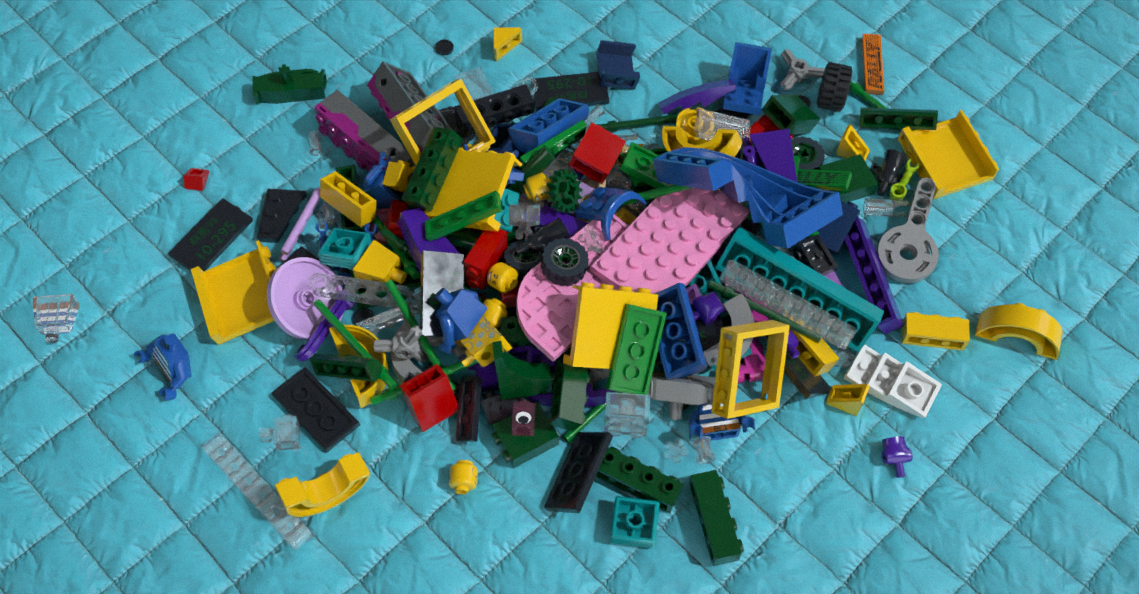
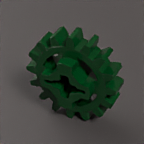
[546,169,582,213]

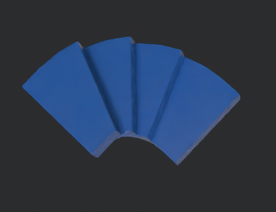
[653,147,843,249]

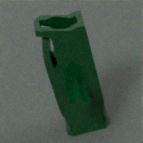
[252,64,327,104]

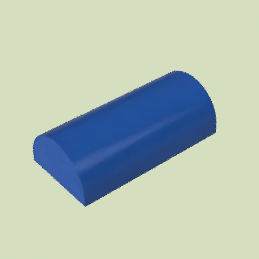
[508,98,589,153]
[656,283,708,379]

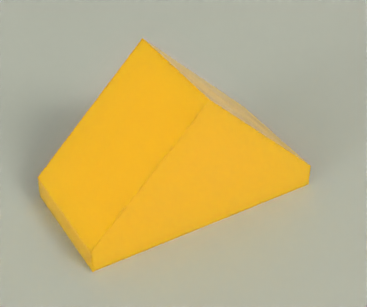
[494,27,522,61]
[836,124,870,161]
[826,384,870,416]

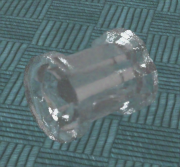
[692,436,715,464]

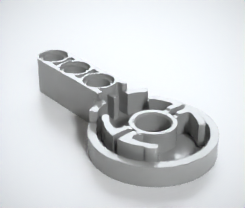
[876,178,939,283]

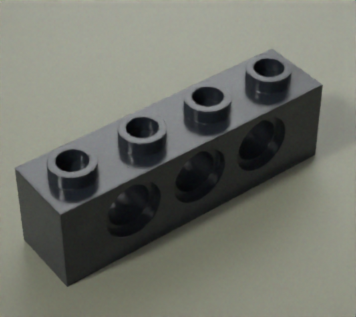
[455,84,535,135]

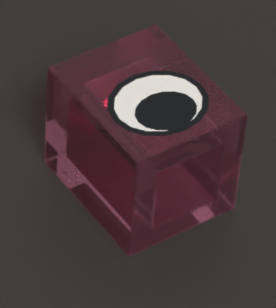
[512,400,535,436]

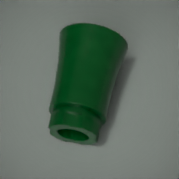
[445,228,483,255]

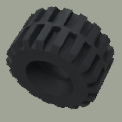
[817,62,853,112]

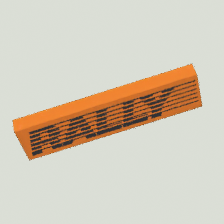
[862,34,884,95]

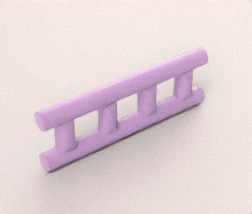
[278,187,320,263]

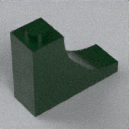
[493,341,555,400]

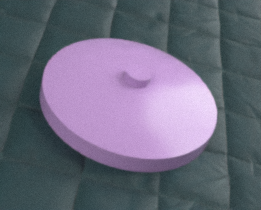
[267,257,344,340]

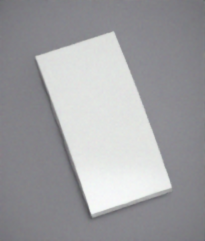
[843,345,942,419]

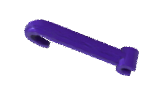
[294,289,356,362]

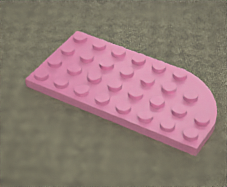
[590,184,750,294]
[516,214,629,361]

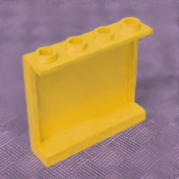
[897,110,999,200]
[424,148,522,232]
[191,240,276,345]
[563,282,658,369]

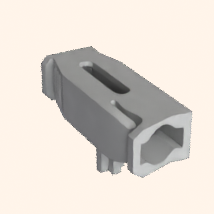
[635,371,715,420]

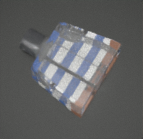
[33,294,80,343]

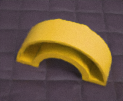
[662,126,742,157]
[975,303,1063,360]
[329,325,389,408]
[275,452,370,517]

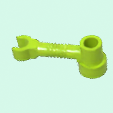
[889,159,920,204]

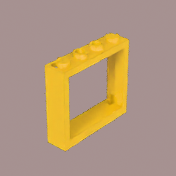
[390,79,496,165]
[711,320,790,419]

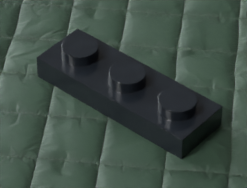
[456,376,482,443]

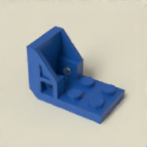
[723,42,772,115]

